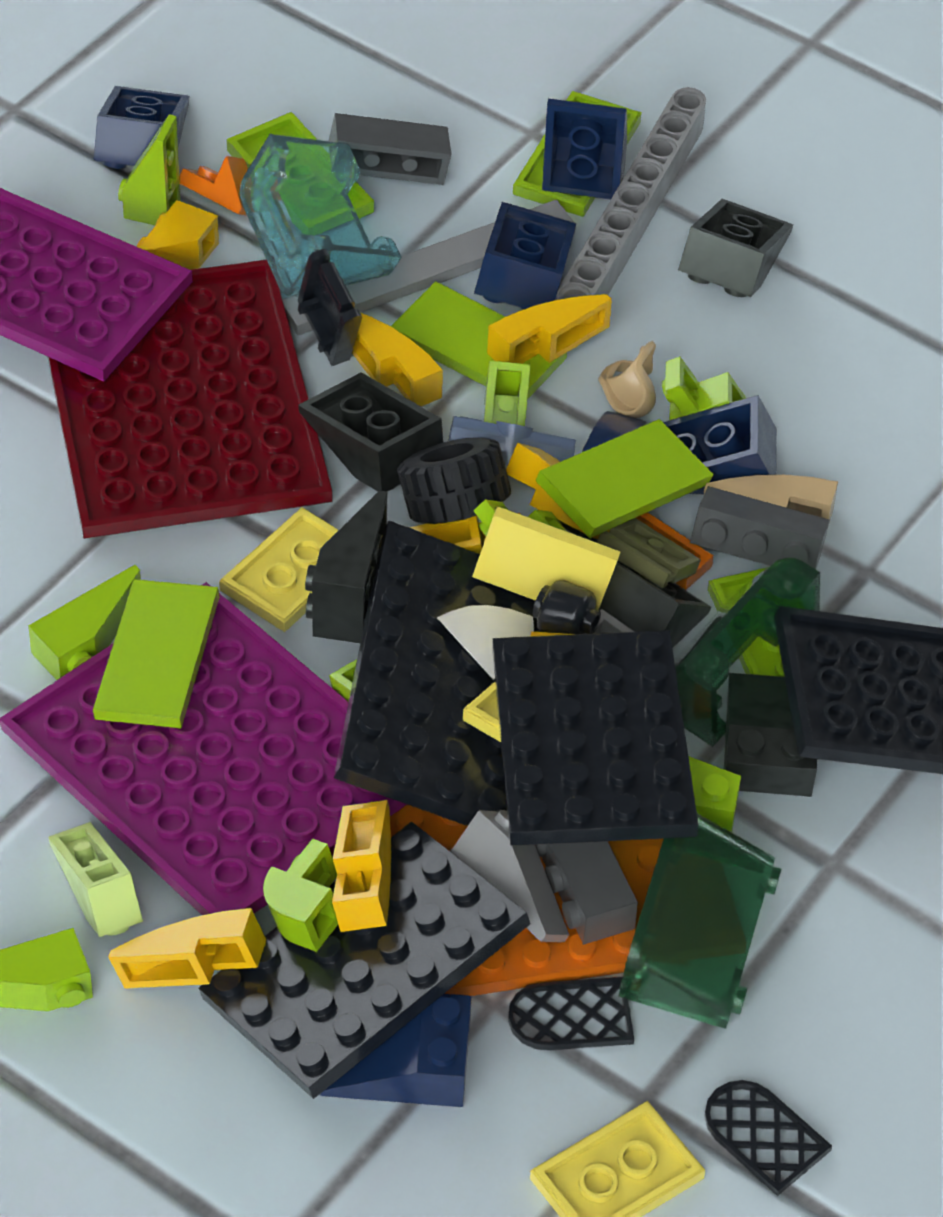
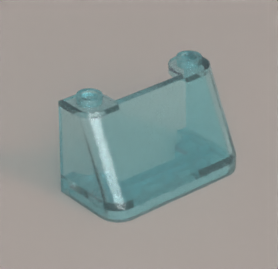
[240,134,402,297]

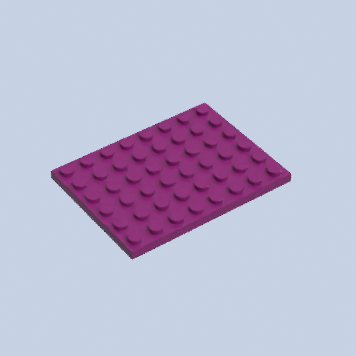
[0,582,407,915]

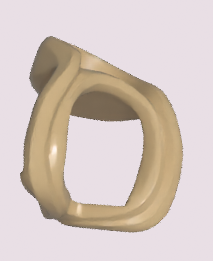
[598,340,656,418]

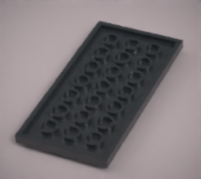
[334,521,539,826]

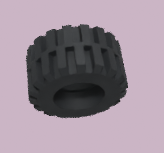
[397,438,511,524]

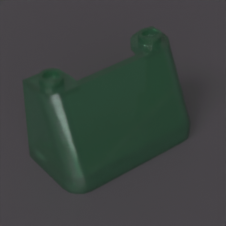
[674,558,820,747]
[618,812,782,1029]

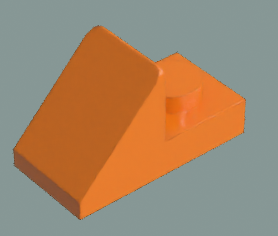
[179,156,260,217]

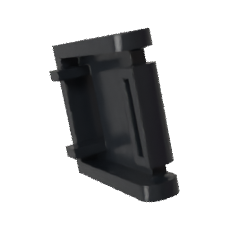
[297,249,362,366]

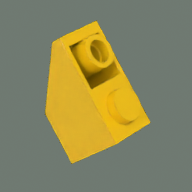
[137,200,219,270]

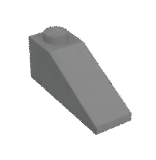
[450,810,569,942]

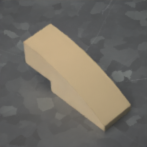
[704,475,838,523]

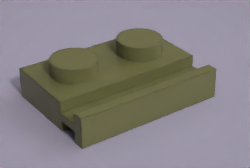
[597,518,701,588]

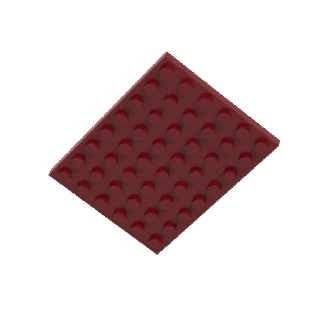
[47,259,332,539]

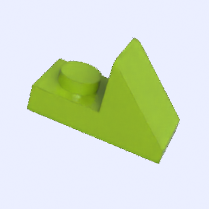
[483,360,531,426]

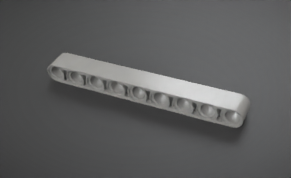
[556,87,706,300]

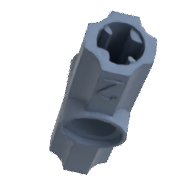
[448,416,576,466]

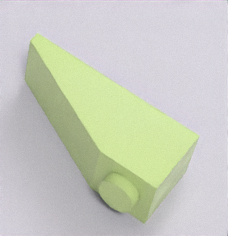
[48,822,143,937]

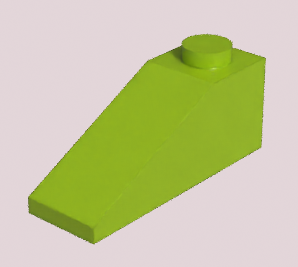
[118,114,181,225]
[28,564,141,680]
[0,928,93,1011]

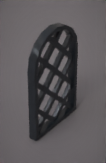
[508,977,634,1051]
[704,1080,832,1196]

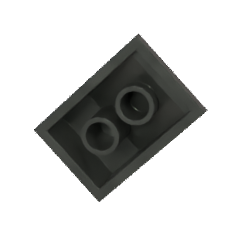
[678,199,794,297]
[298,372,443,492]
[305,491,387,643]
[724,673,817,797]

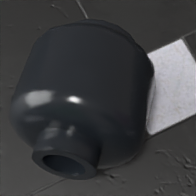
[533,580,601,635]

